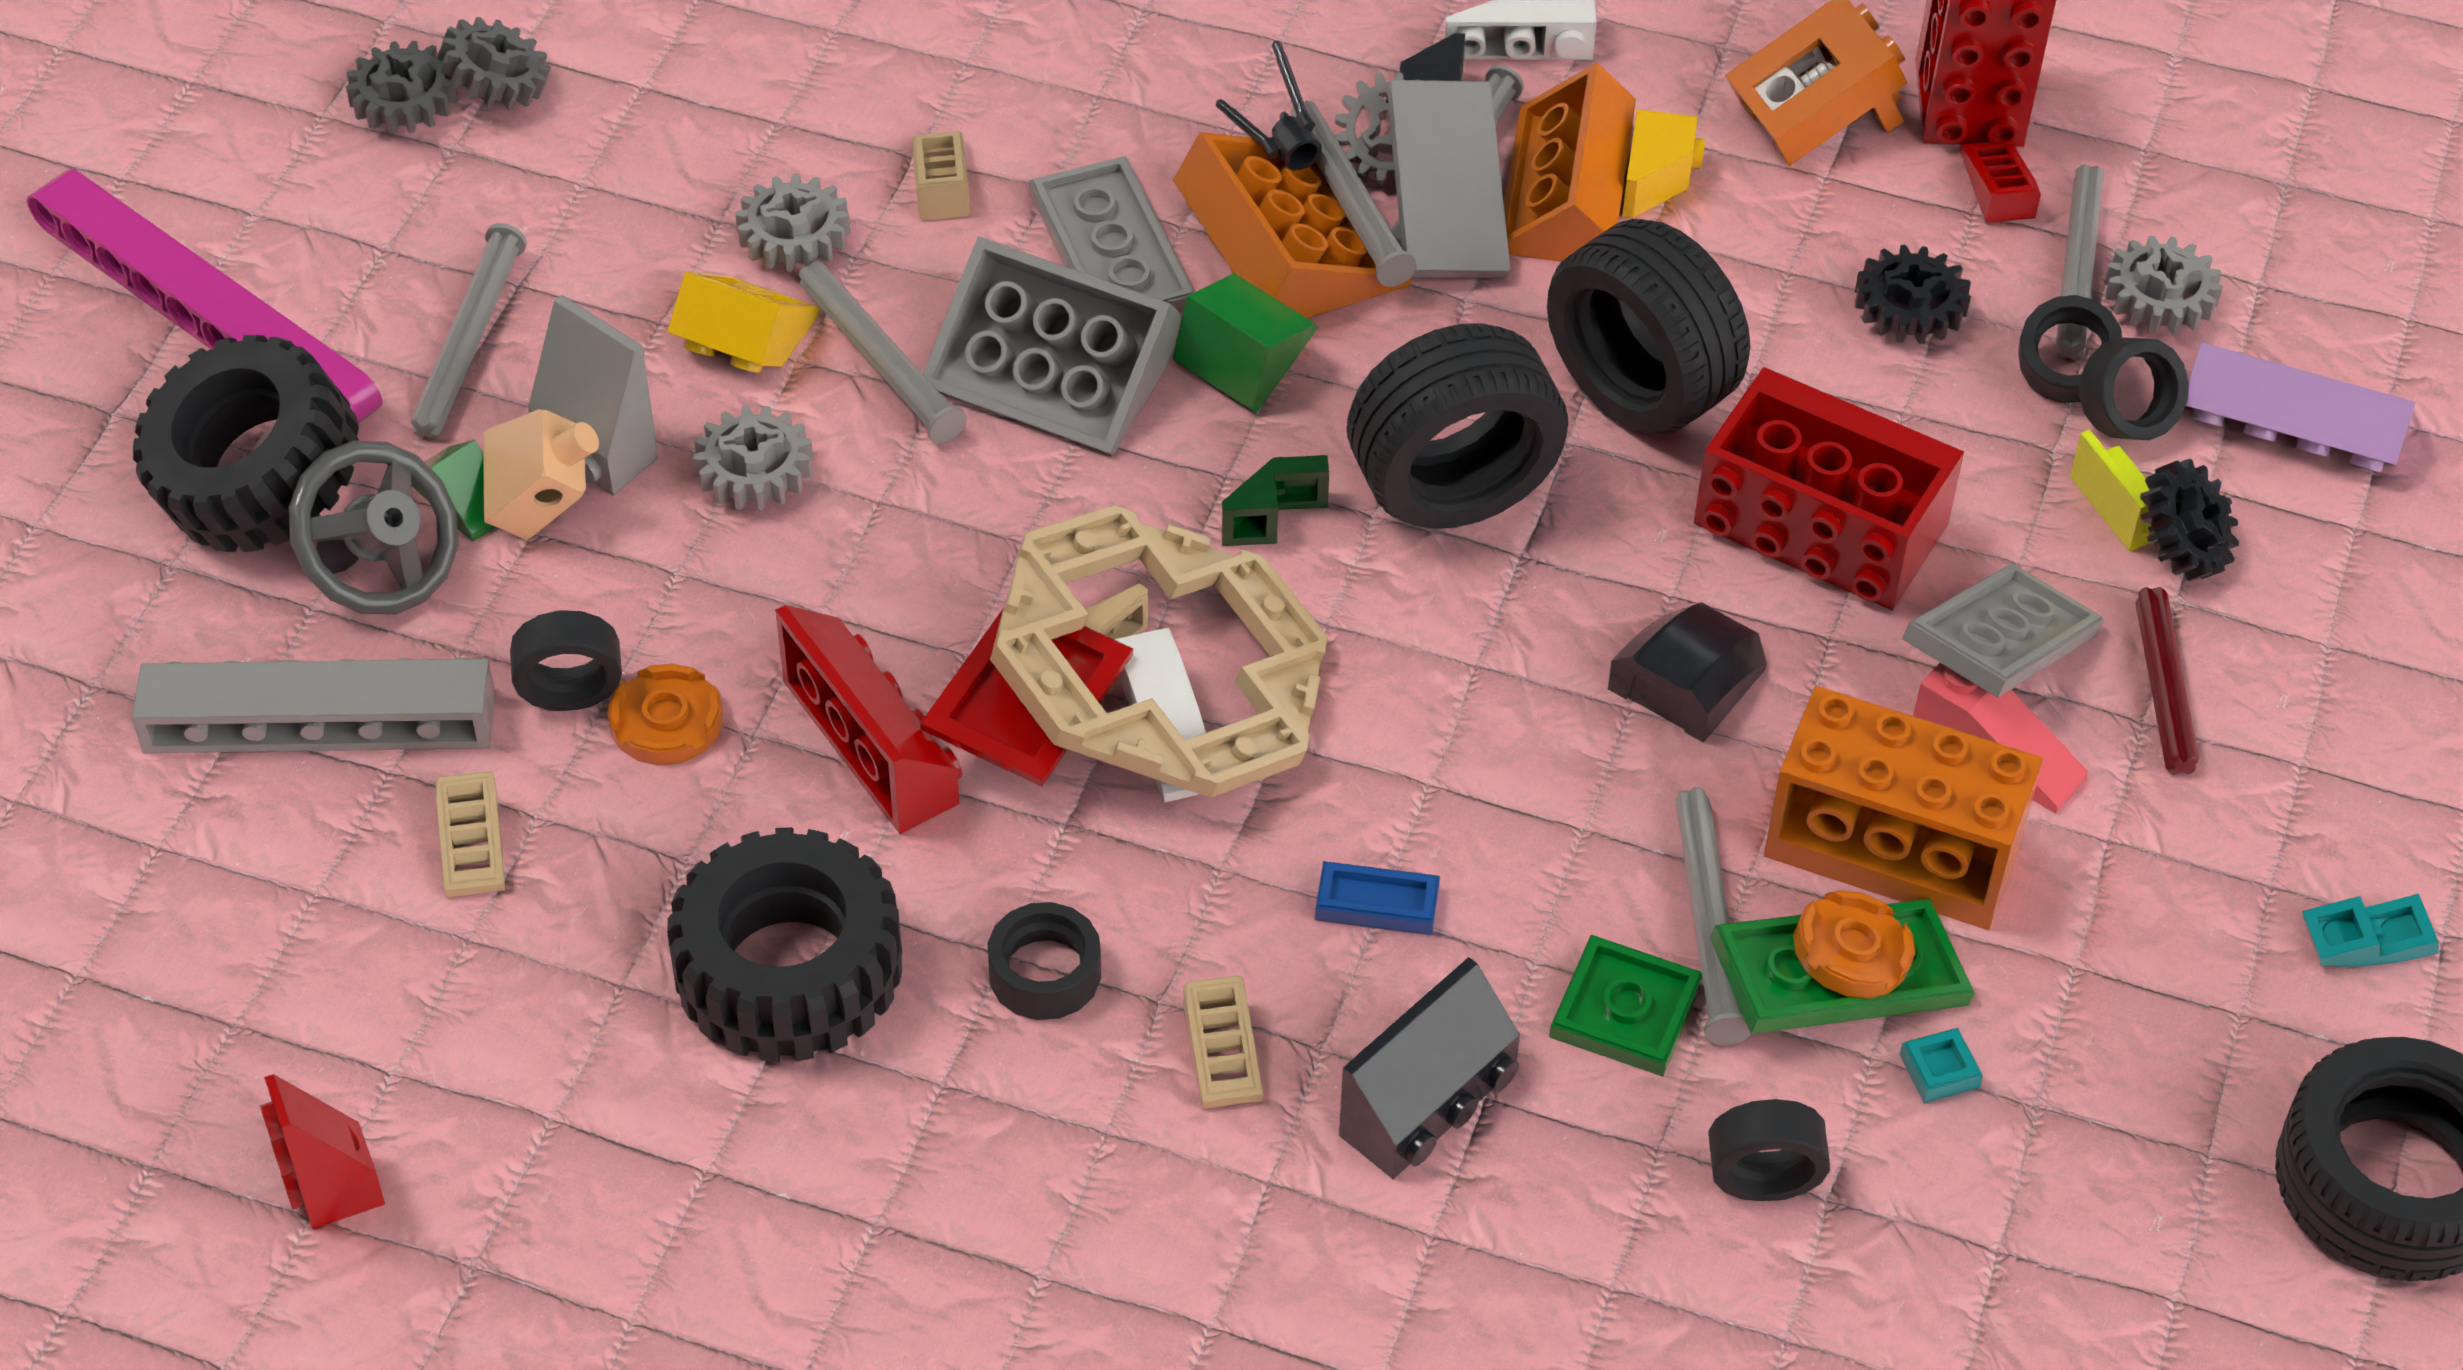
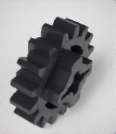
[1854,245,1971,344]
[2140,459,2239,581]

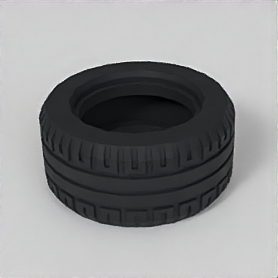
[1547,219,1751,434]
[1346,323,1569,529]
[2275,1037,2463,1281]

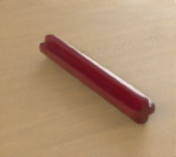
[2135,587,2199,775]

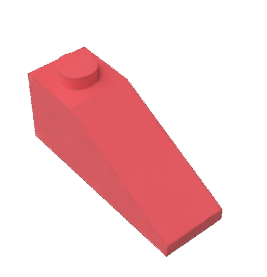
[1913,663,2088,814]

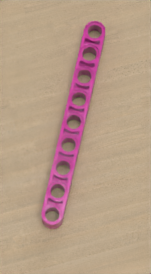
[26,168,383,424]

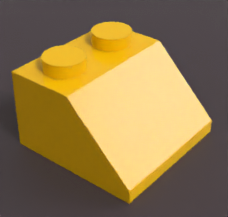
[667,271,821,373]

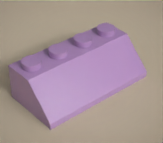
[2186,342,2416,472]

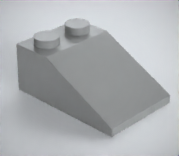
[528,295,658,495]

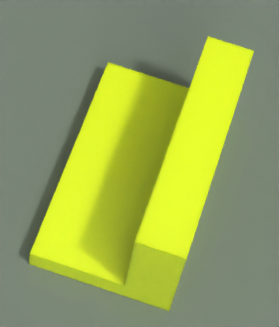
[2070,430,2152,551]

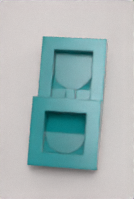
[2302,893,2439,967]

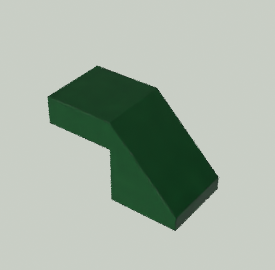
[1221,455,1329,546]

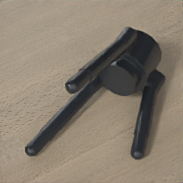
[1216,40,1322,171]

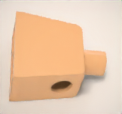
[483,409,599,540]

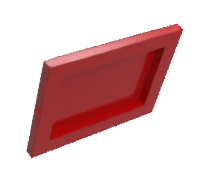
[920,608,1133,787]

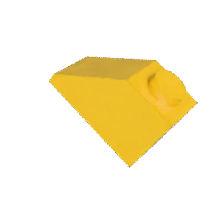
[1622,109,1706,218]

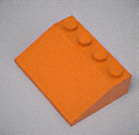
[1173,132,1413,318]

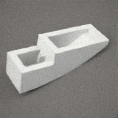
[1114,627,1206,803]

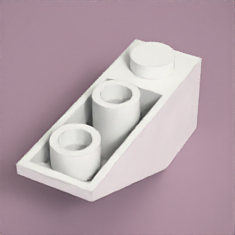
[1445,0,1597,60]

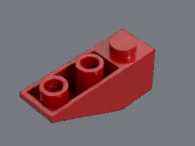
[260,1074,385,1229]

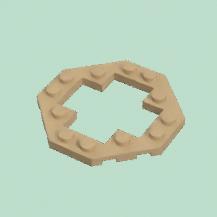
[990,505,1328,798]

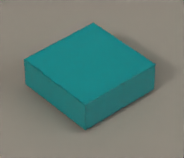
[1899,1027,1983,1103]

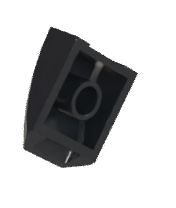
[1608,602,1767,743]

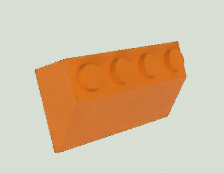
[1504,62,1636,262]

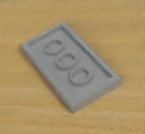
[1387,80,1511,278]
[1029,156,1195,312]
[1902,564,2104,698]

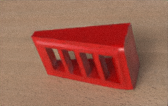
[1960,142,2041,223]

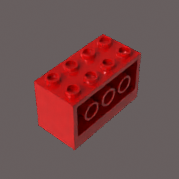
[1915,0,2056,147]
[1693,366,1965,611]

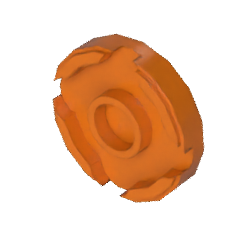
[608,663,724,765]
[1793,890,1915,999]

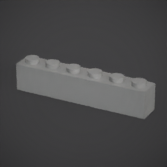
[132,657,495,753]

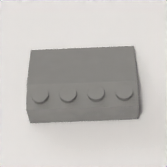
[923,236,1182,456]

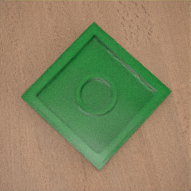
[1549,935,1703,1077]

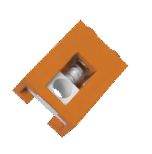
[1725,0,1908,166]

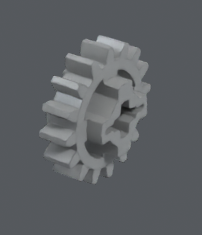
[1335,72,1419,185]
[736,174,850,272]
[2104,236,2223,335]
[693,405,813,510]

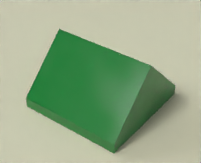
[1172,273,1318,414]

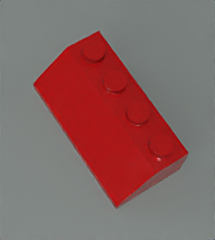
[775,605,962,834]

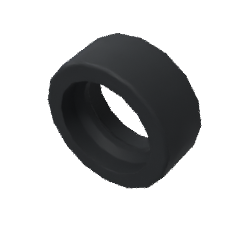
[2018,295,2122,403]
[2079,337,2189,440]
[510,610,622,711]
[987,902,1101,1020]
[1708,1099,1830,1201]

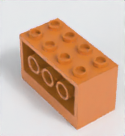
[1764,685,2044,930]

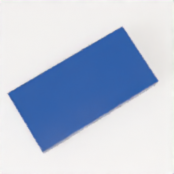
[1315,861,1440,935]

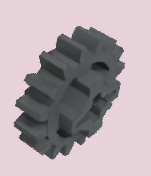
[437,17,551,109]
[346,41,459,134]

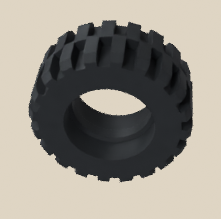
[133,335,360,552]
[667,827,902,1062]

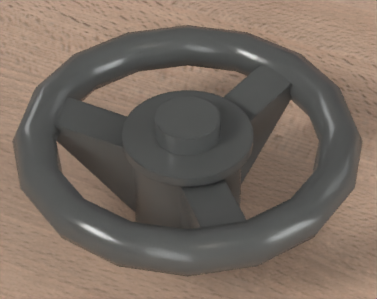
[289,440,458,615]

